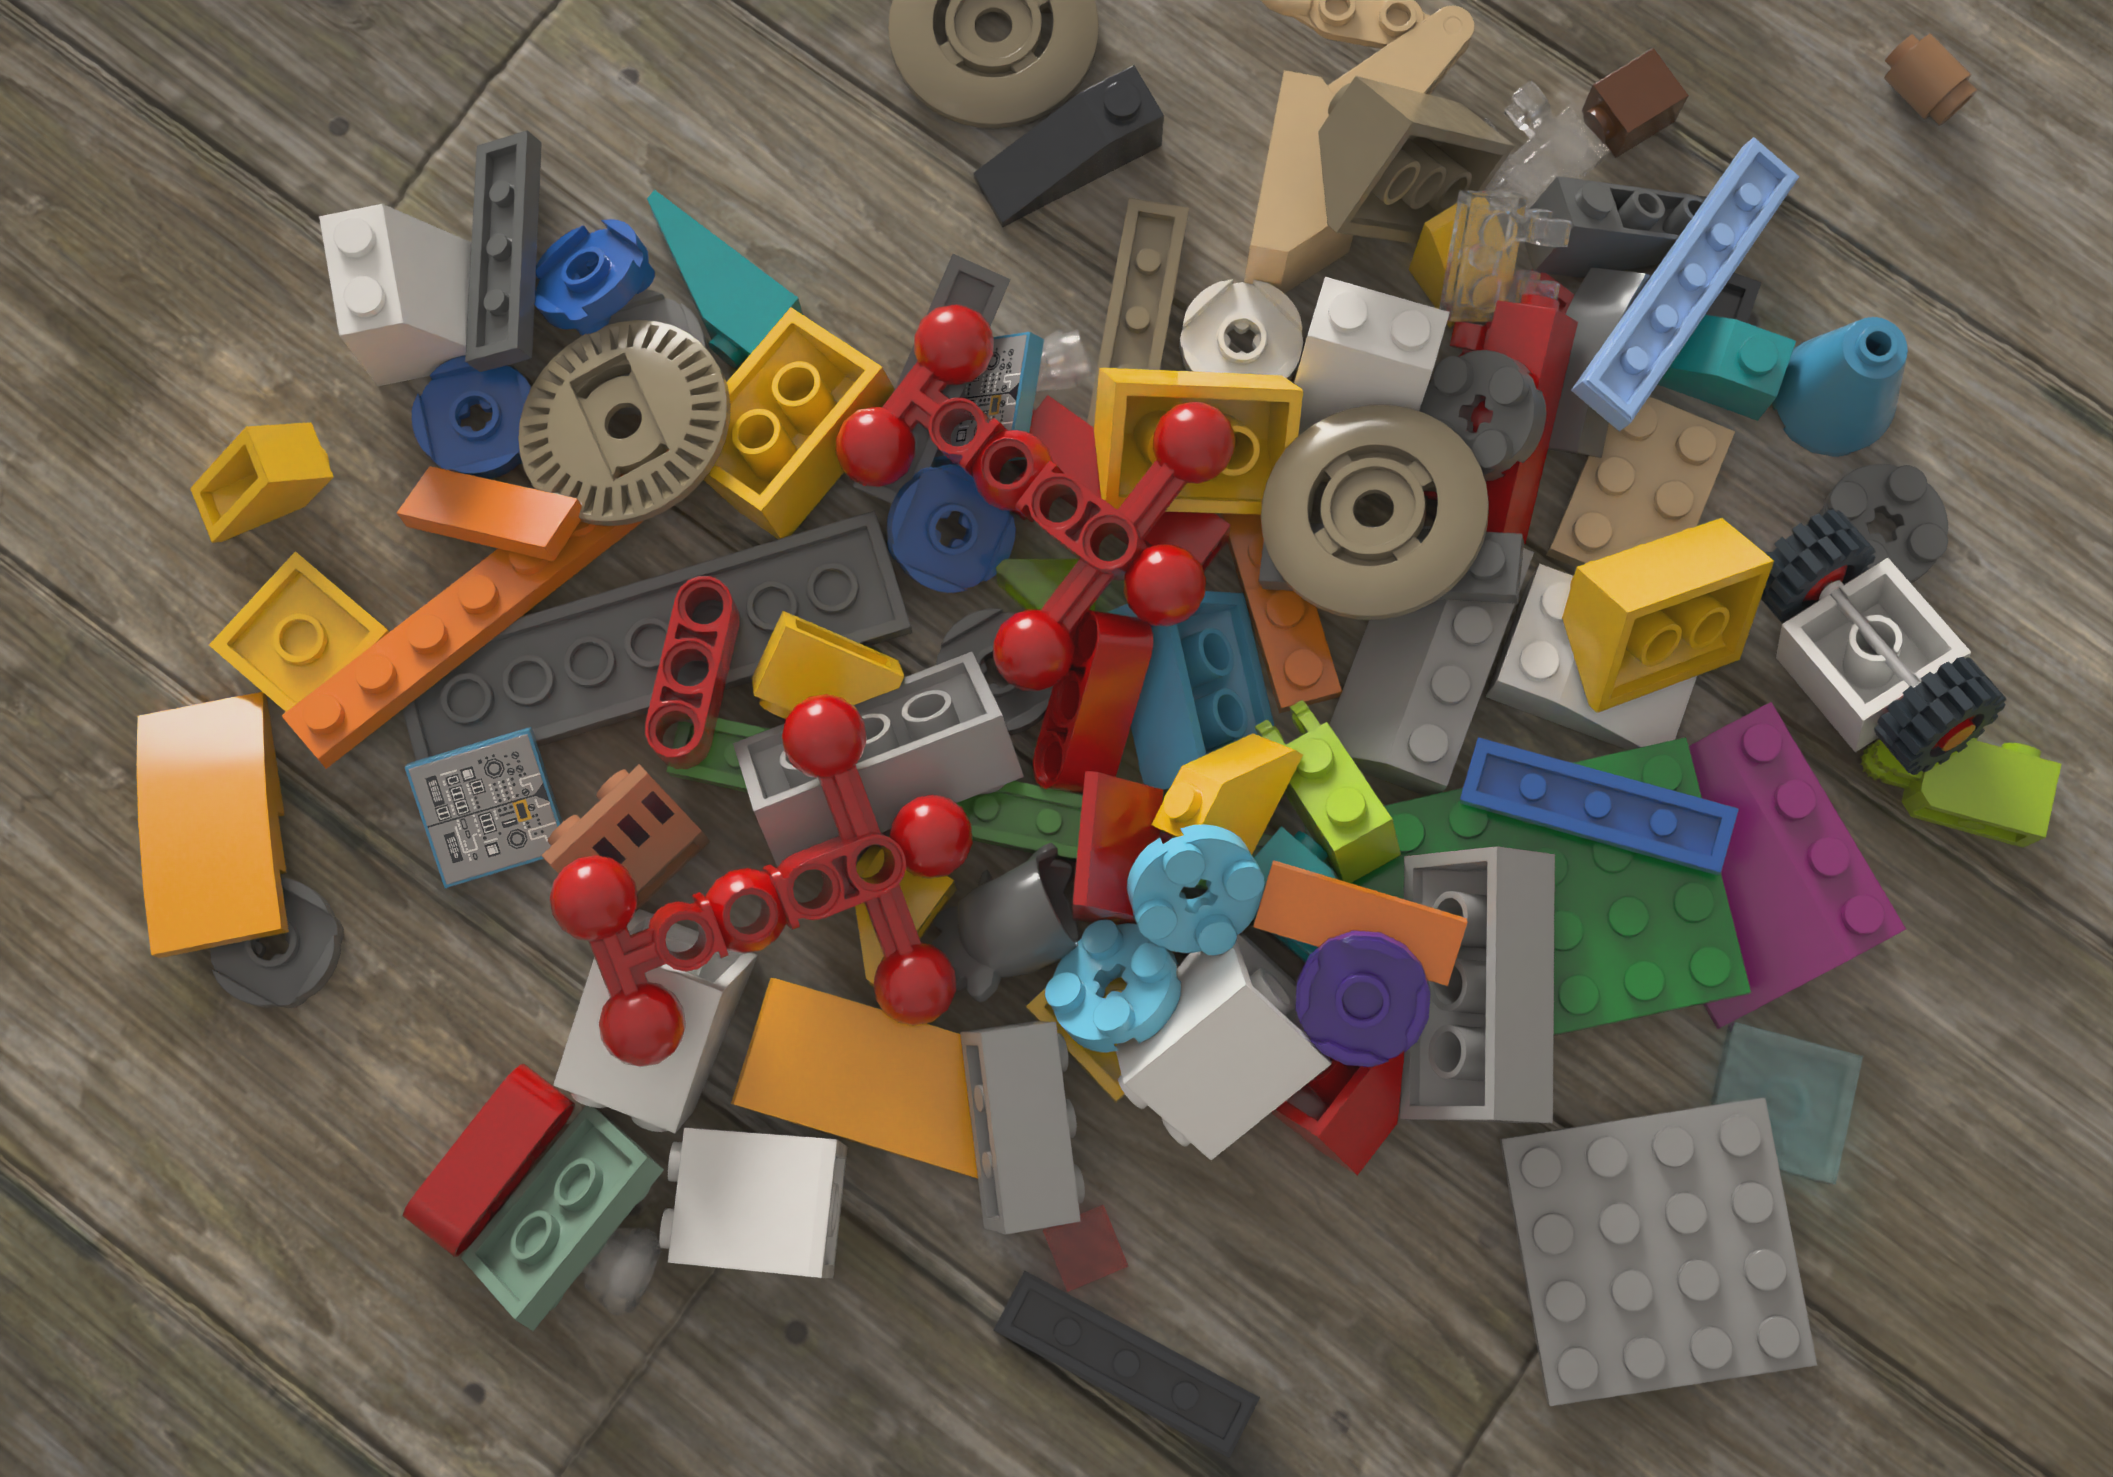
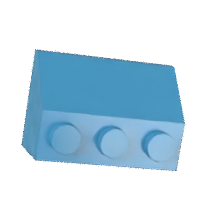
[1107,591,1274,796]

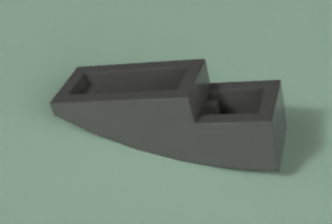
[1548,267,1652,458]

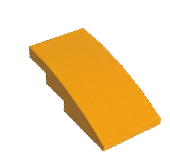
[137,692,289,958]
[731,978,978,1179]

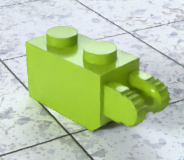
[1254,700,1401,883]
[1860,738,2062,848]

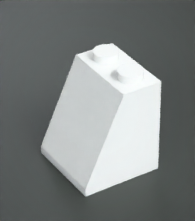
[319,204,472,386]
[1294,277,1450,436]
[553,909,757,1133]
[1116,932,1332,1160]
[660,1128,848,1279]

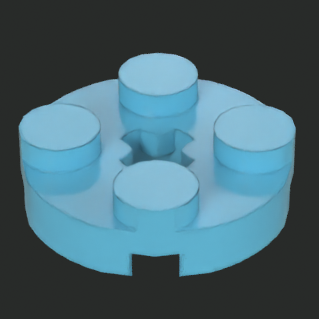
[1127,824,1265,956]
[1045,919,1181,1053]

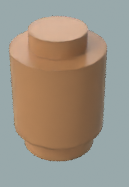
[1884,33,1977,126]

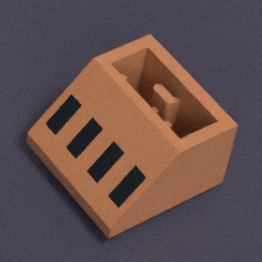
[541,764,710,912]

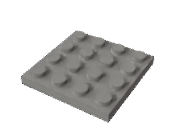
[1500,1097,1817,1406]

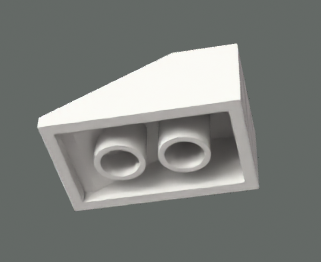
[1486,564,1697,750]

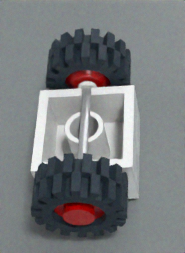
[1761,509,2006,775]

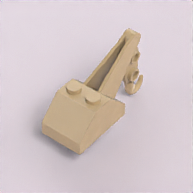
[1244,0,1474,294]

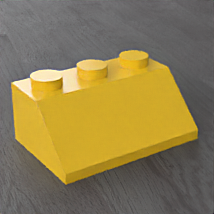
[704,307,894,539]
[1094,368,1303,514]
[1562,518,1774,713]

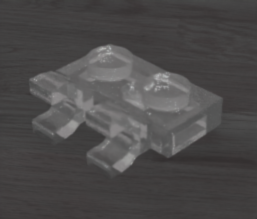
[1480,80,1610,234]
[1439,190,1572,322]

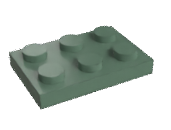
[461,1106,664,1331]

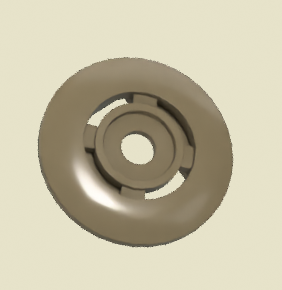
[888,0,1099,129]
[518,320,731,526]
[1261,405,1489,620]

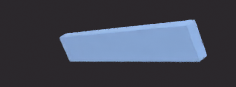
[1571,137,1799,432]

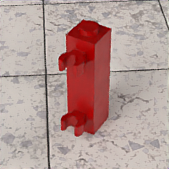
[1424,294,1578,544]
[1011,395,1231,572]

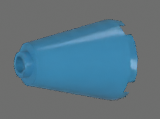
[1772,317,1908,457]

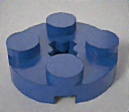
[534,219,655,336]
[412,355,531,479]
[887,465,1016,593]

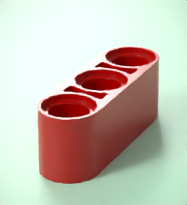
[645,576,740,769]
[1033,610,1153,793]
[403,1064,576,1258]

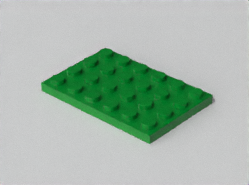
[1304,737,1751,1036]

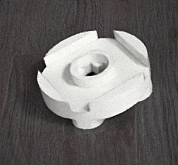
[1179,279,1304,381]

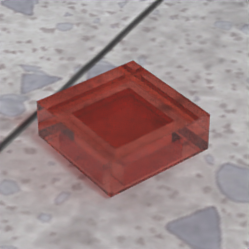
[1043,1205,1128,1292]

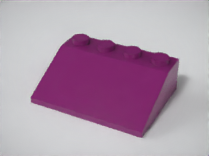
[1689,702,1906,1029]

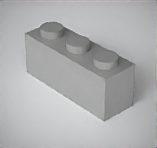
[960,1021,1085,1235]

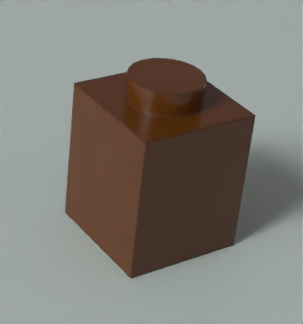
[1581,48,1689,158]

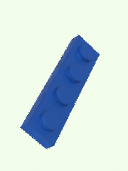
[1460,737,1739,876]

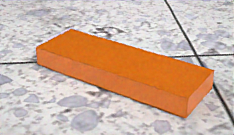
[397,466,582,561]
[1253,860,1468,986]

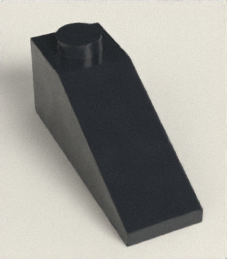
[973,65,1164,228]

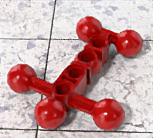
[836,305,1235,691]
[550,694,973,1067]

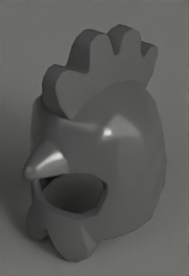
[931,843,1081,1002]

